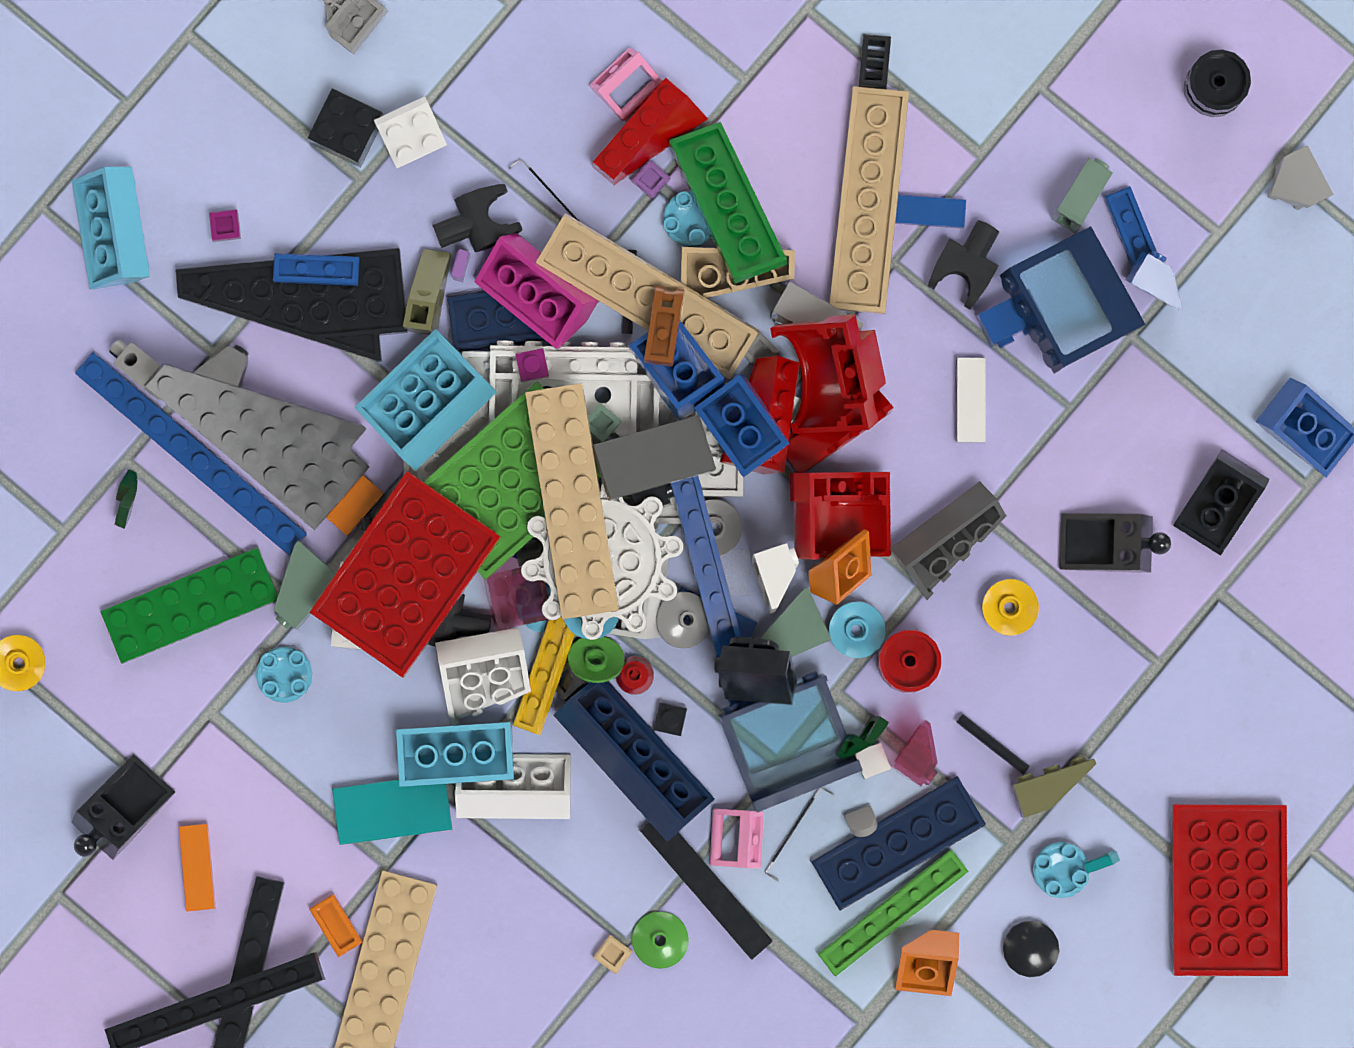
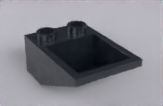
[1060,513,1171,573]
[71,754,175,860]

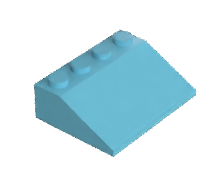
[354,329,497,471]

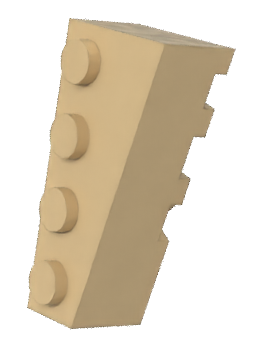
[681,247,795,298]

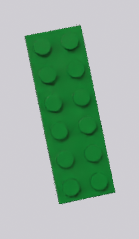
[669,122,787,284]
[100,548,278,664]

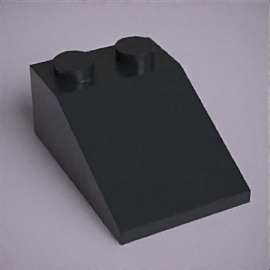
[1173,449,1270,556]

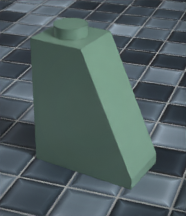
[1051,158,1113,233]
[274,540,336,630]
[760,588,831,657]

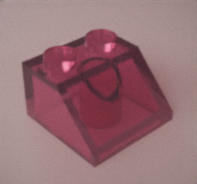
[483,567,549,632]
[890,720,938,787]

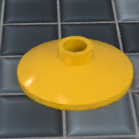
[982,579,1039,636]
[0,635,46,691]

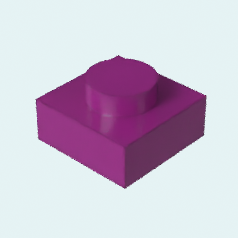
[209,210,241,242]
[516,348,549,383]

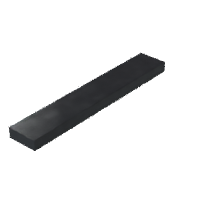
[640,822,773,960]

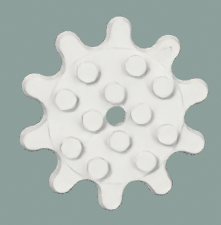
[521,484,683,640]

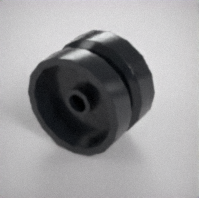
[1184,49,1251,117]

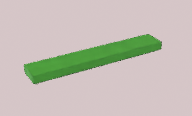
[818,849,969,977]

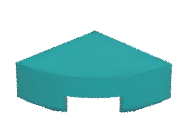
[1084,851,1120,874]

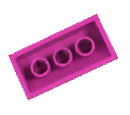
[474,233,599,349]

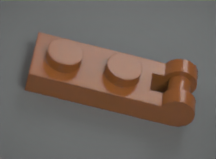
[644,286,685,367]

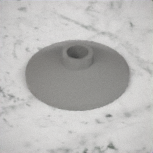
[705,500,742,555]
[656,592,709,649]

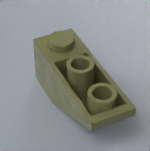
[403,249,451,335]
[1011,755,1096,818]

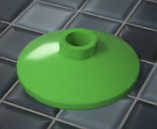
[568,637,624,683]
[632,912,689,969]

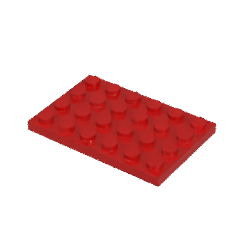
[309,471,502,678]
[1172,804,1288,976]

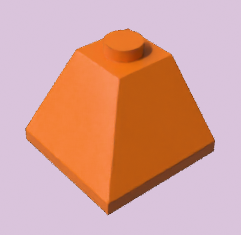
[808,529,872,605]
[895,930,959,996]

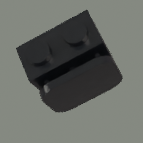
[714,637,797,705]

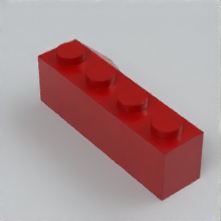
[592,78,708,186]
[719,356,800,474]
[786,390,894,473]

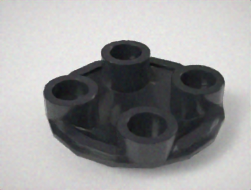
[1003,921,1060,978]

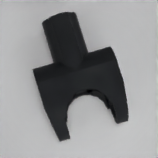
[432,184,523,252]
[927,220,999,310]
[427,594,492,647]

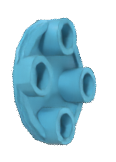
[663,191,712,247]
[256,647,313,703]
[1033,842,1089,898]

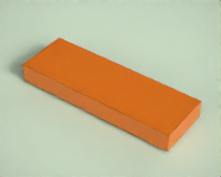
[179,824,216,912]

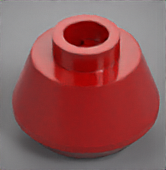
[616,656,654,695]

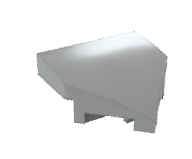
[324,0,388,55]
[1268,145,1334,210]

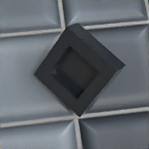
[556,661,588,702]
[654,703,687,736]

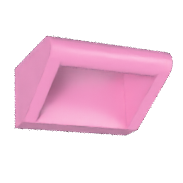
[589,47,662,122]
[710,809,764,868]

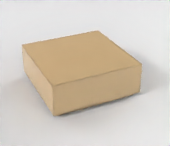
[593,935,633,974]

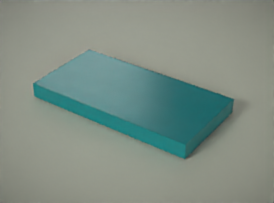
[332,780,453,845]

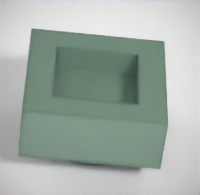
[588,403,622,442]

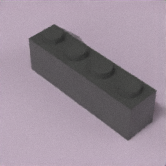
[890,481,1007,600]

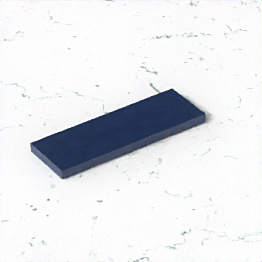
[811,776,986,911]

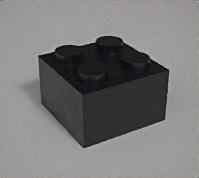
[307,88,384,168]

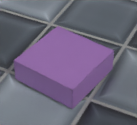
[631,159,671,200]
[451,249,470,282]

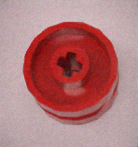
[877,630,941,693]

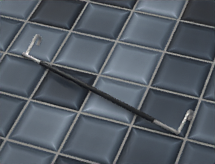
[509,158,580,222]
[765,787,835,882]

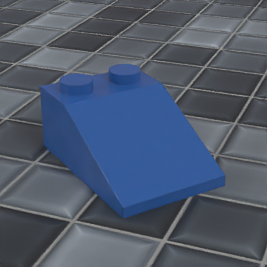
[629,321,725,421]
[694,374,790,477]
[1256,378,1354,478]

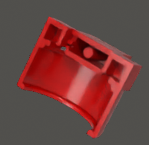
[770,314,886,434]
[790,472,891,560]

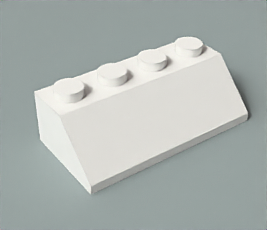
[751,543,799,614]
[455,754,571,819]

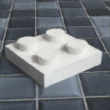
[374,96,447,169]

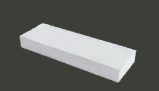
[957,358,986,443]

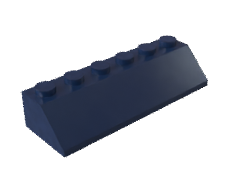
[553,681,715,842]

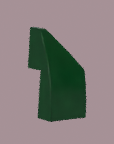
[114,470,138,529]
[836,716,889,759]

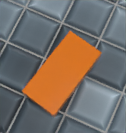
[326,475,385,536]
[309,894,363,958]

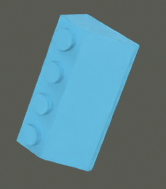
[72,167,150,290]
[396,722,514,787]

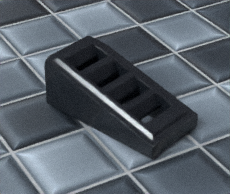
[859,34,891,89]

